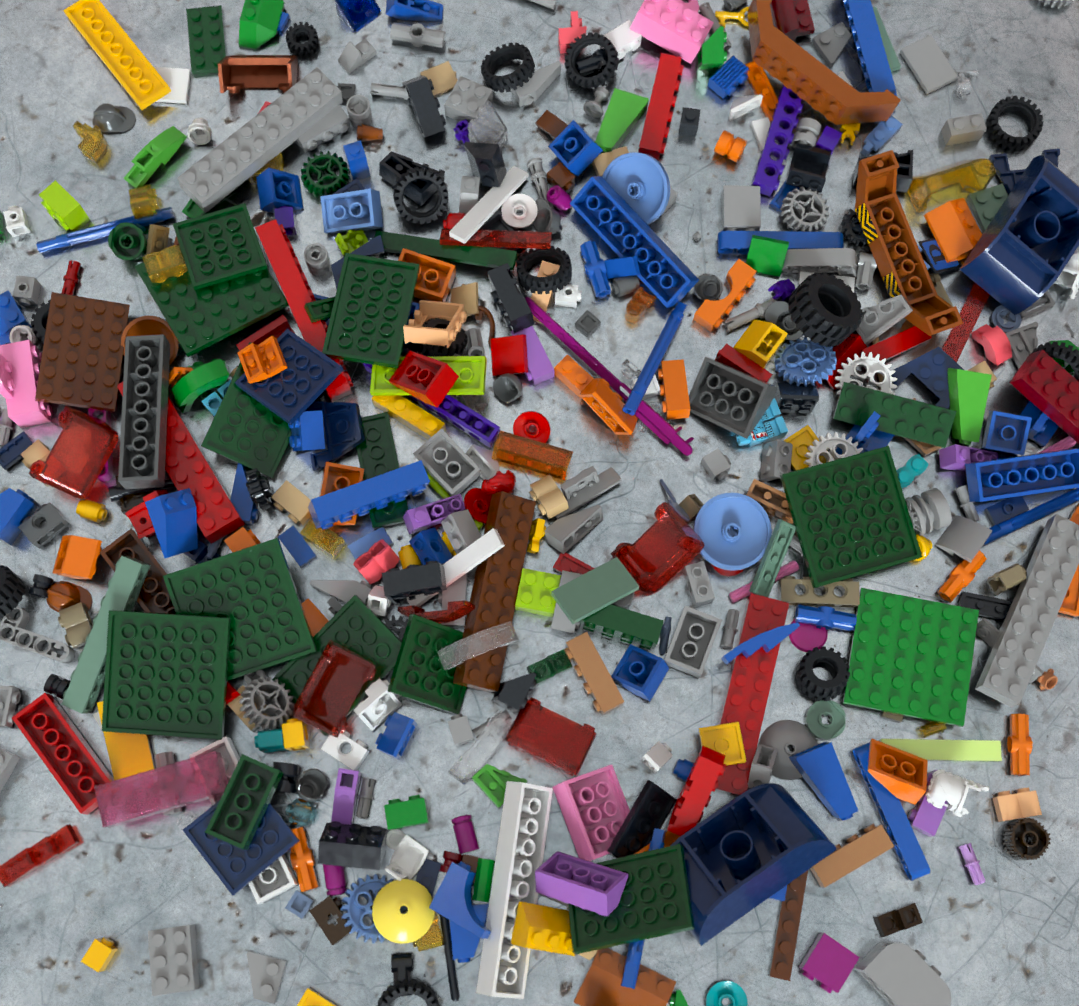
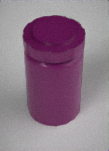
[451,814,479,854]
[323,864,347,896]

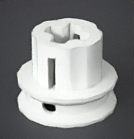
[187,118,212,145]
[9,325,38,344]

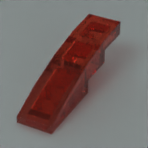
[0,824,80,887]

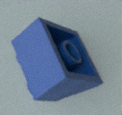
[256,168,303,213]
[611,644,669,701]
[375,712,417,760]

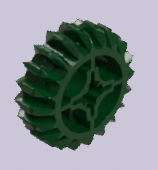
[301,151,350,198]

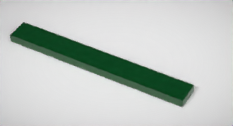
[374,231,518,271]

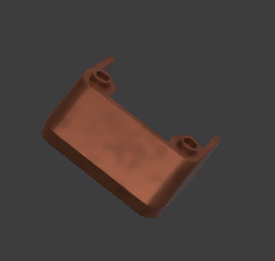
[218,55,298,93]

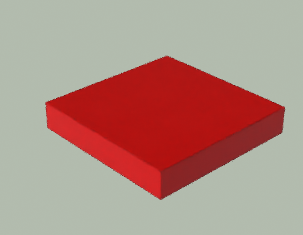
[490,334,528,376]

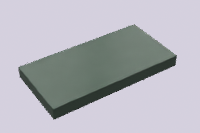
[551,557,639,624]

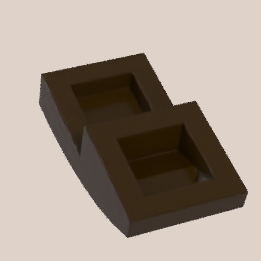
[874,903,923,937]

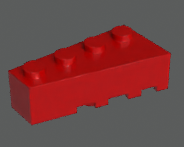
[667,746,726,836]

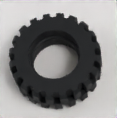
[788,273,863,346]

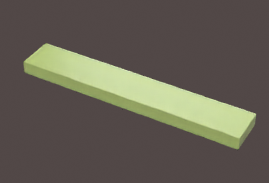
[880,739,1002,761]

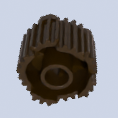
[1002,818,1051,860]

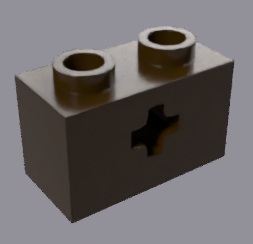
[309,896,352,946]

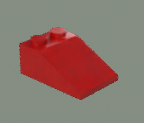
[389,351,459,408]

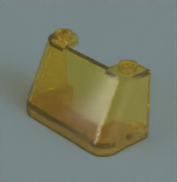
[907,158,996,213]

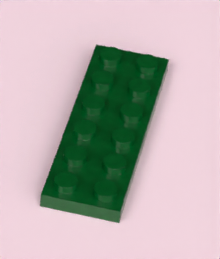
[833,382,957,448]
[356,412,409,529]

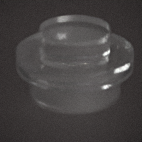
[177,810,197,830]

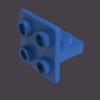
[1020,401,1059,447]

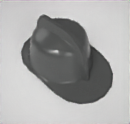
[92,103,136,133]
[533,198,562,237]
[765,301,803,340]

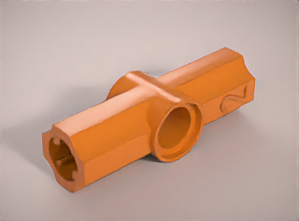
[937,550,987,603]
[1007,714,1032,776]
[290,827,319,892]

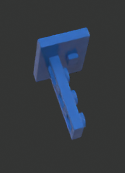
[835,411,895,455]

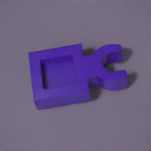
[768,279,795,300]

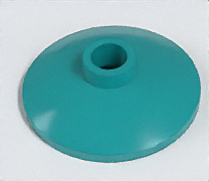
[706,981,748,1006]

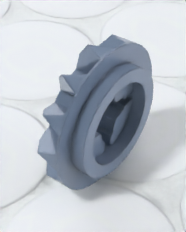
[991,305,1022,332]

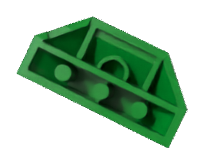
[239,0,285,50]

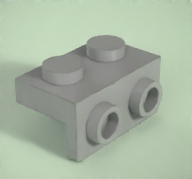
[760,439,793,482]
[0,686,21,728]

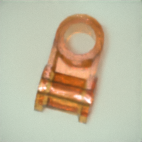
[625,286,657,323]

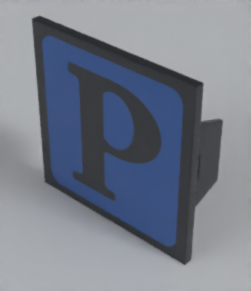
[918,238,961,274]

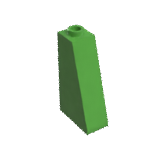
[595,88,649,154]
[948,368,992,445]

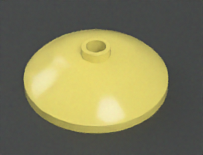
[372,879,435,944]

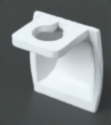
[385,834,429,881]

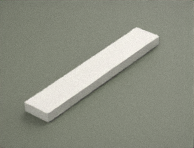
[449,166,528,244]
[407,528,505,610]

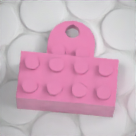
[630,0,714,64]
[0,340,53,428]

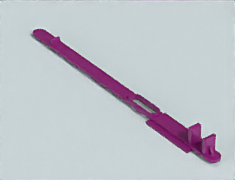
[525,297,694,456]

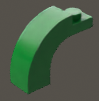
[172,359,230,413]

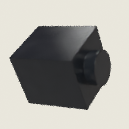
[678,107,701,136]

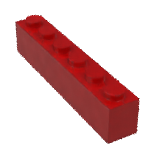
[638,53,684,160]

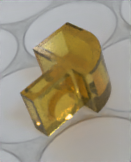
[73,121,107,164]

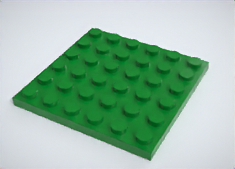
[843,588,979,727]

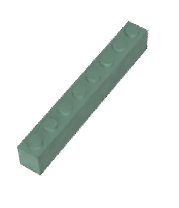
[62,555,151,714]

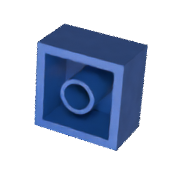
[548,120,603,177]
[288,410,325,451]
[982,411,1032,455]

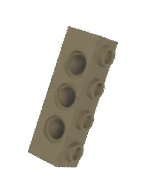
[778,576,860,608]

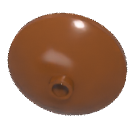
[121,315,179,365]

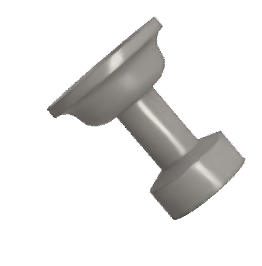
[583,87,609,118]

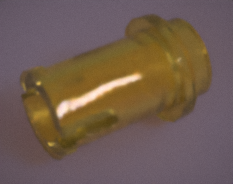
[919,721,947,738]

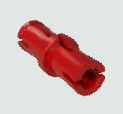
[61,260,81,295]

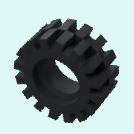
[285,22,319,58]

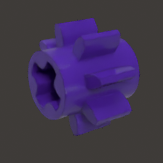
[453,119,477,143]

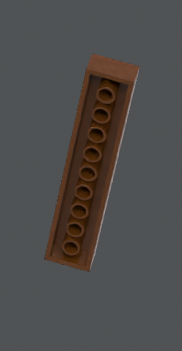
[453,491,536,692]

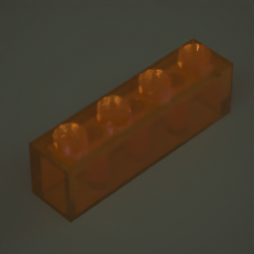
[492,431,573,480]

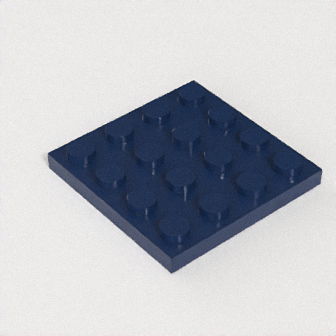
[235,329,343,425]
[183,800,300,896]

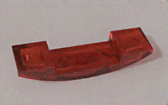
[398,600,475,623]

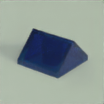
[334,0,381,31]

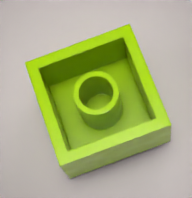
[39,180,90,232]
[515,568,561,617]

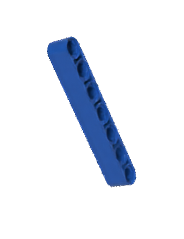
[717,231,844,255]
[852,742,930,881]

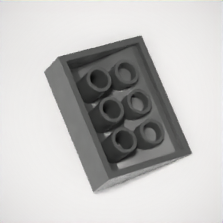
[689,357,778,439]

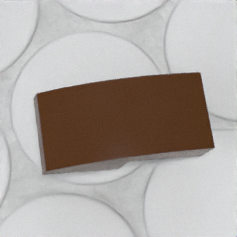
[535,110,568,140]

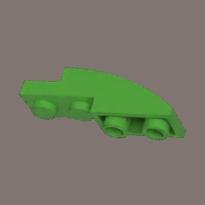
[124,126,187,191]

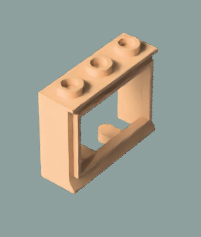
[403,300,467,348]

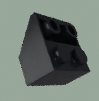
[774,383,819,413]
[491,673,537,712]

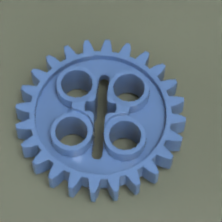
[775,337,837,387]
[340,874,408,944]

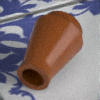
[357,124,383,142]

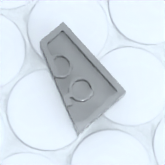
[856,295,913,345]

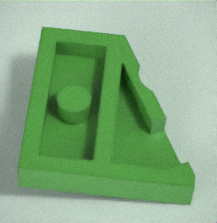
[471,764,527,809]

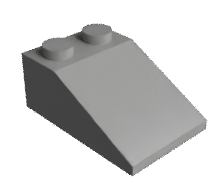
[413,428,481,496]

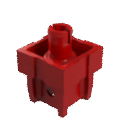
[125,490,169,539]

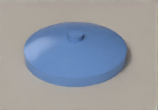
[602,152,670,225]
[693,493,772,571]

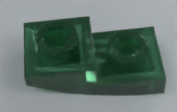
[527,649,573,685]

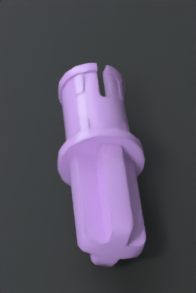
[959,843,985,885]

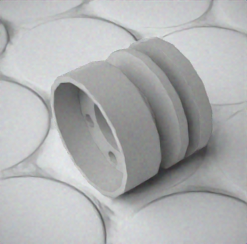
[905,488,952,536]

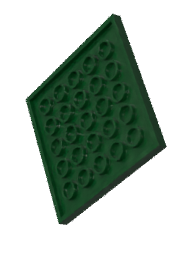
[135,245,289,357]
[780,446,922,588]
[163,537,317,681]
[102,610,231,740]

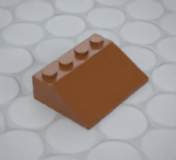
[573,948,676,1006]

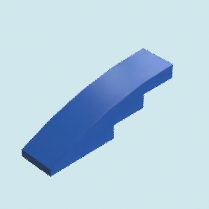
[721,622,801,665]

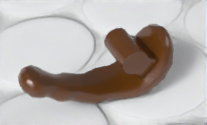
[475,305,495,345]

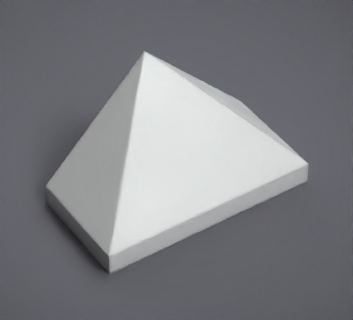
[728,94,763,121]
[466,444,499,480]

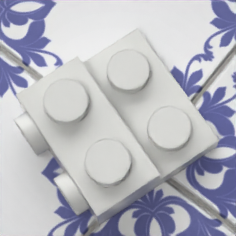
[353,678,402,731]

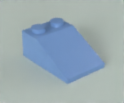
[320,189,383,233]

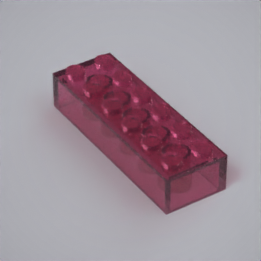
[94,751,228,828]

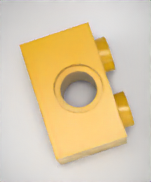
[282,718,311,752]

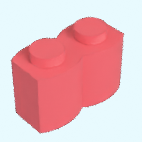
[353,539,400,585]

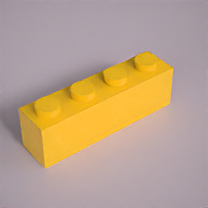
[371,395,446,440]

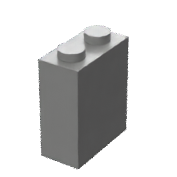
[721,185,761,231]

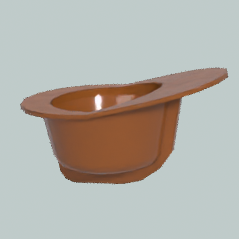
[46,581,92,612]

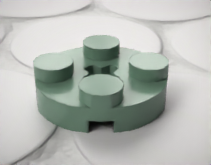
[805,700,846,740]

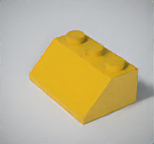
[511,901,575,956]

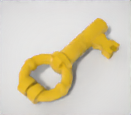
[715,6,750,28]

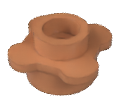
[1037,669,1058,690]

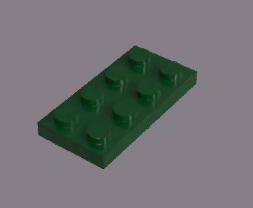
[186,5,227,75]

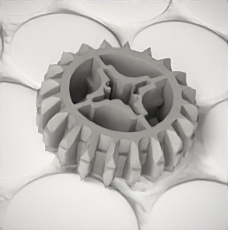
[780,186,830,232]
[239,676,294,731]

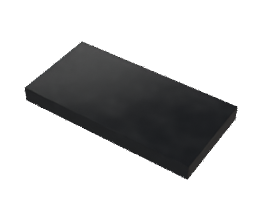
[607,780,677,858]

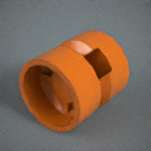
[714,130,747,163]

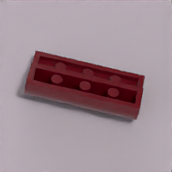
[770,0,815,40]

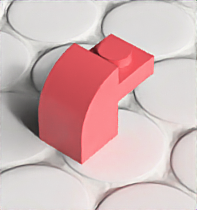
[558,11,587,54]
[971,324,1012,366]

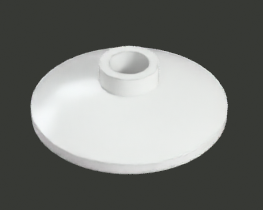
[501,194,538,228]

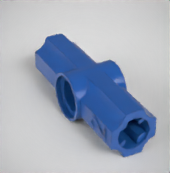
[580,241,611,298]
[795,605,857,631]

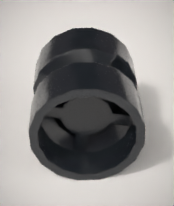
[273,762,300,794]

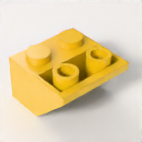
[733,320,788,368]

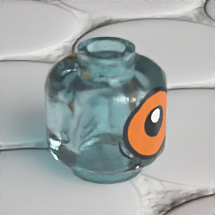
[285,798,317,827]

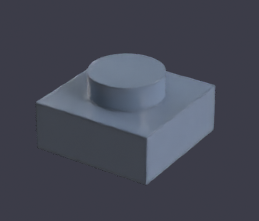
[285,890,314,919]

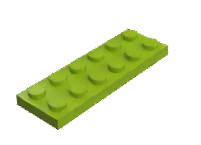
[370,356,487,396]

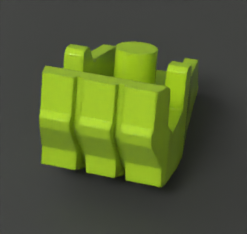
[335,230,369,257]

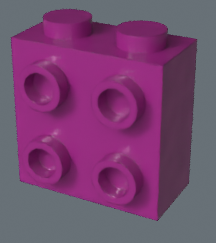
[799,932,860,994]

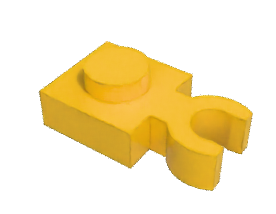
[840,123,860,145]
[527,518,546,554]

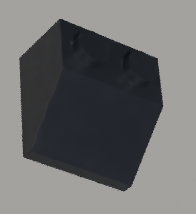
[464,142,507,187]

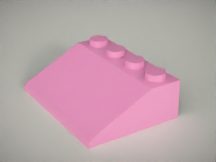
[553,764,630,861]

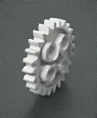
[834,352,897,395]
[804,432,863,467]

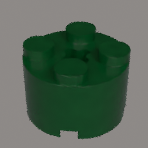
[108,222,149,260]

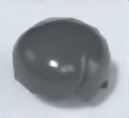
[694,273,723,301]
[493,373,523,403]
[295,768,328,802]

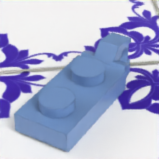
[860,115,903,157]

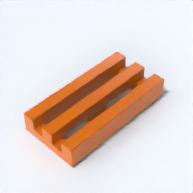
[169,367,193,387]

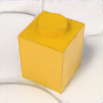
[81,937,118,972]

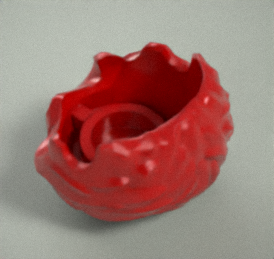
[481,470,516,496]

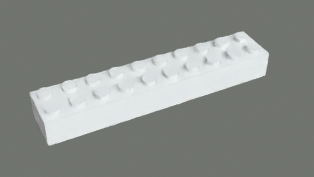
[476,781,553,999]

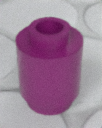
[546,185,572,211]

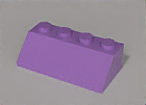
[535,851,628,916]

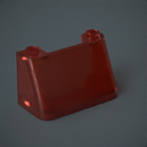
[29,406,118,500]
[611,502,704,594]
[293,640,377,738]
[504,697,597,777]

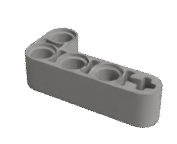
[782,248,857,278]
[0,606,75,663]

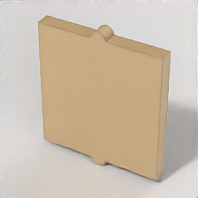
[420,61,458,97]
[451,282,479,317]

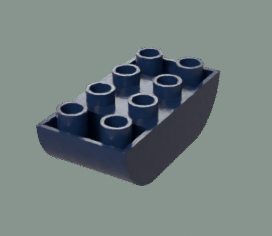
[960,155,1079,315]
[671,783,837,946]

